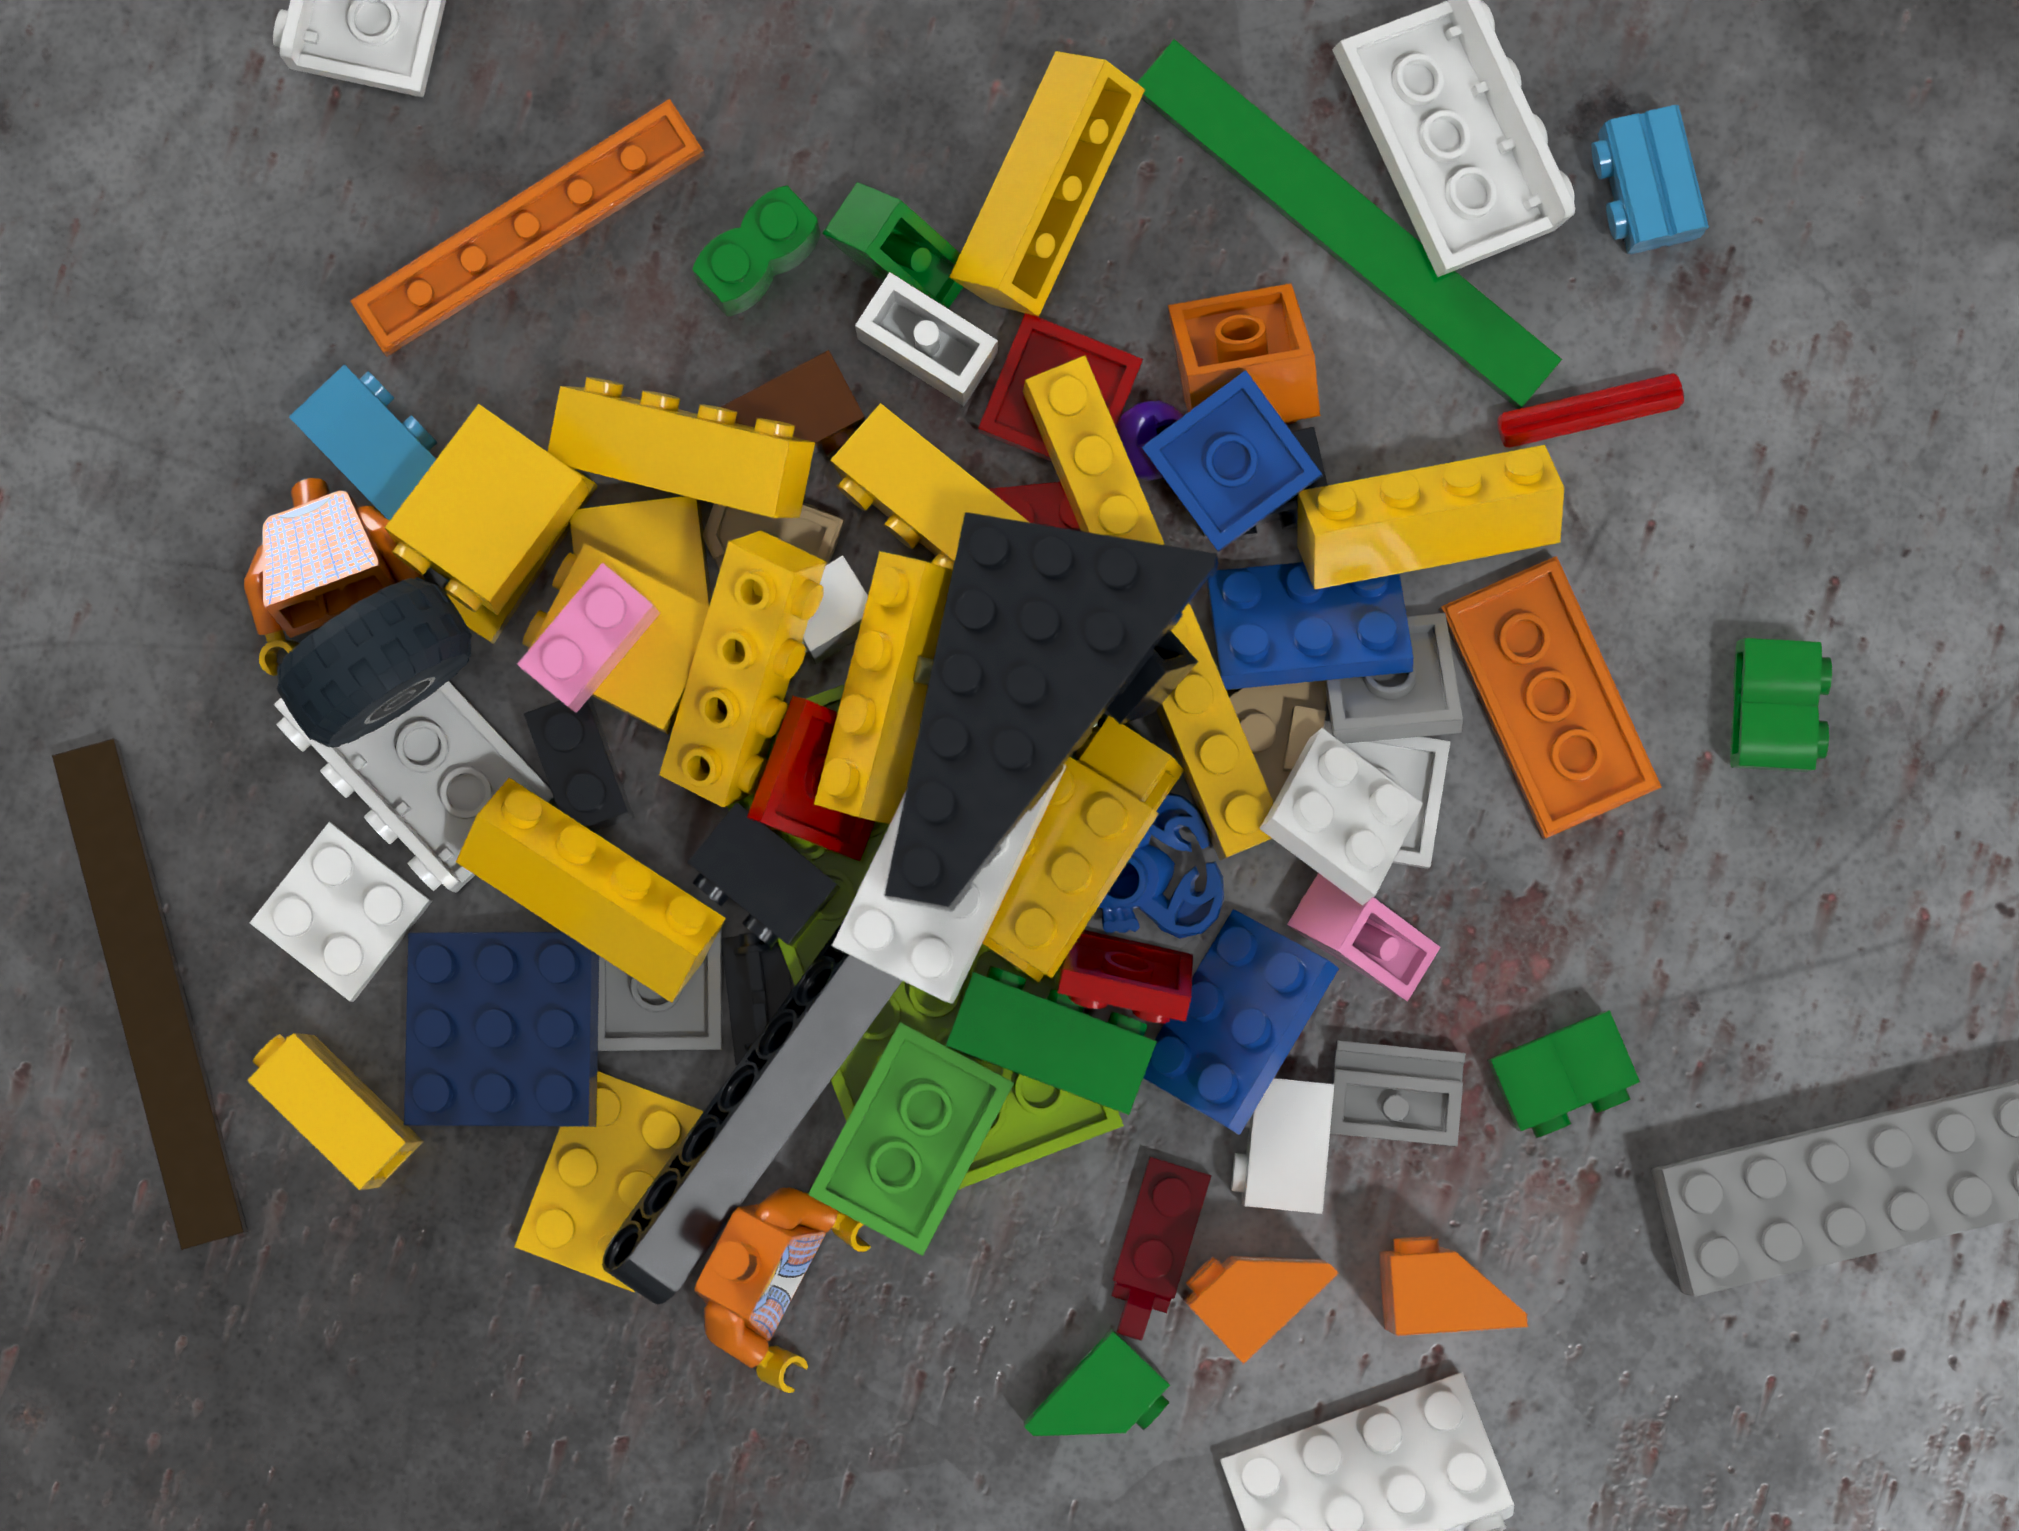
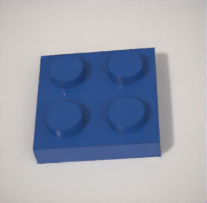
[1142,370,1323,552]

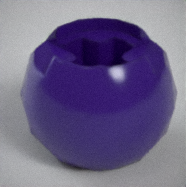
[1116,400,1184,481]

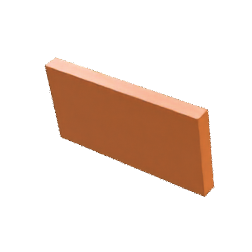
[1439,556,1662,840]

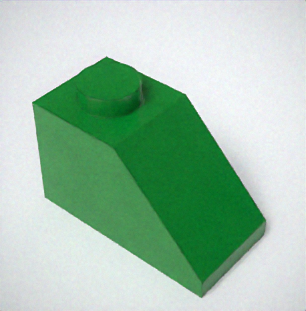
[822,182,963,309]
[1024,1328,1170,1436]

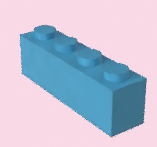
[289,364,449,582]

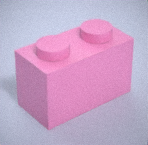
[517,563,660,713]

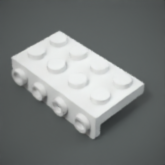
[273,0,446,98]
[1332,0,1575,277]
[274,681,555,893]
[1220,1372,1514,1531]

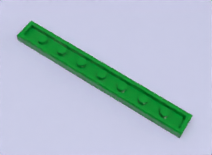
[1137,39,1562,409]

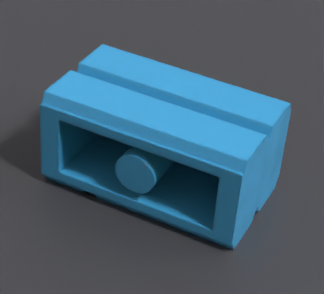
[1591,105,1709,254]

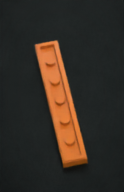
[350,99,705,357]

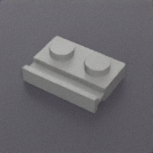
[1330,1040,1466,1147]

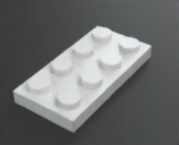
[832,765,1066,1004]

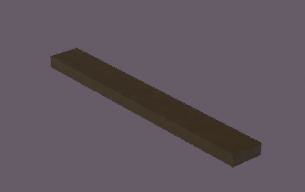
[52,738,248,1250]

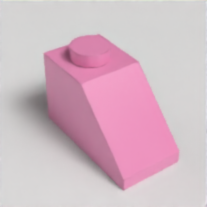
[1287,873,1441,1001]

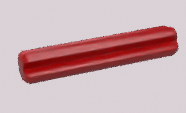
[1497,373,1684,448]

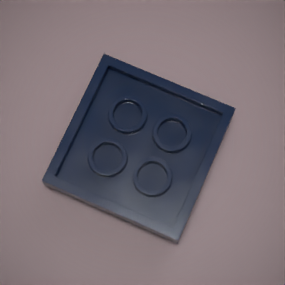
[404,932,599,1127]

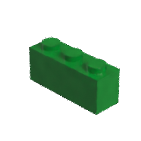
[946,966,1157,1115]

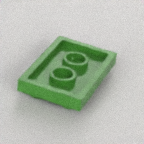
[808,1022,1014,1256]

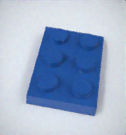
[1207,562,1414,690]
[1143,909,1339,1135]

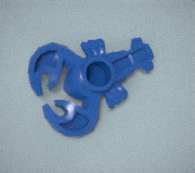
[1097,792,1224,939]

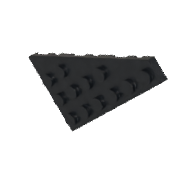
[884,512,1219,912]

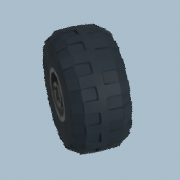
[277,577,472,748]

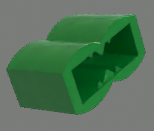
[692,185,821,317]
[1730,638,1832,772]
[1487,1010,1640,1138]

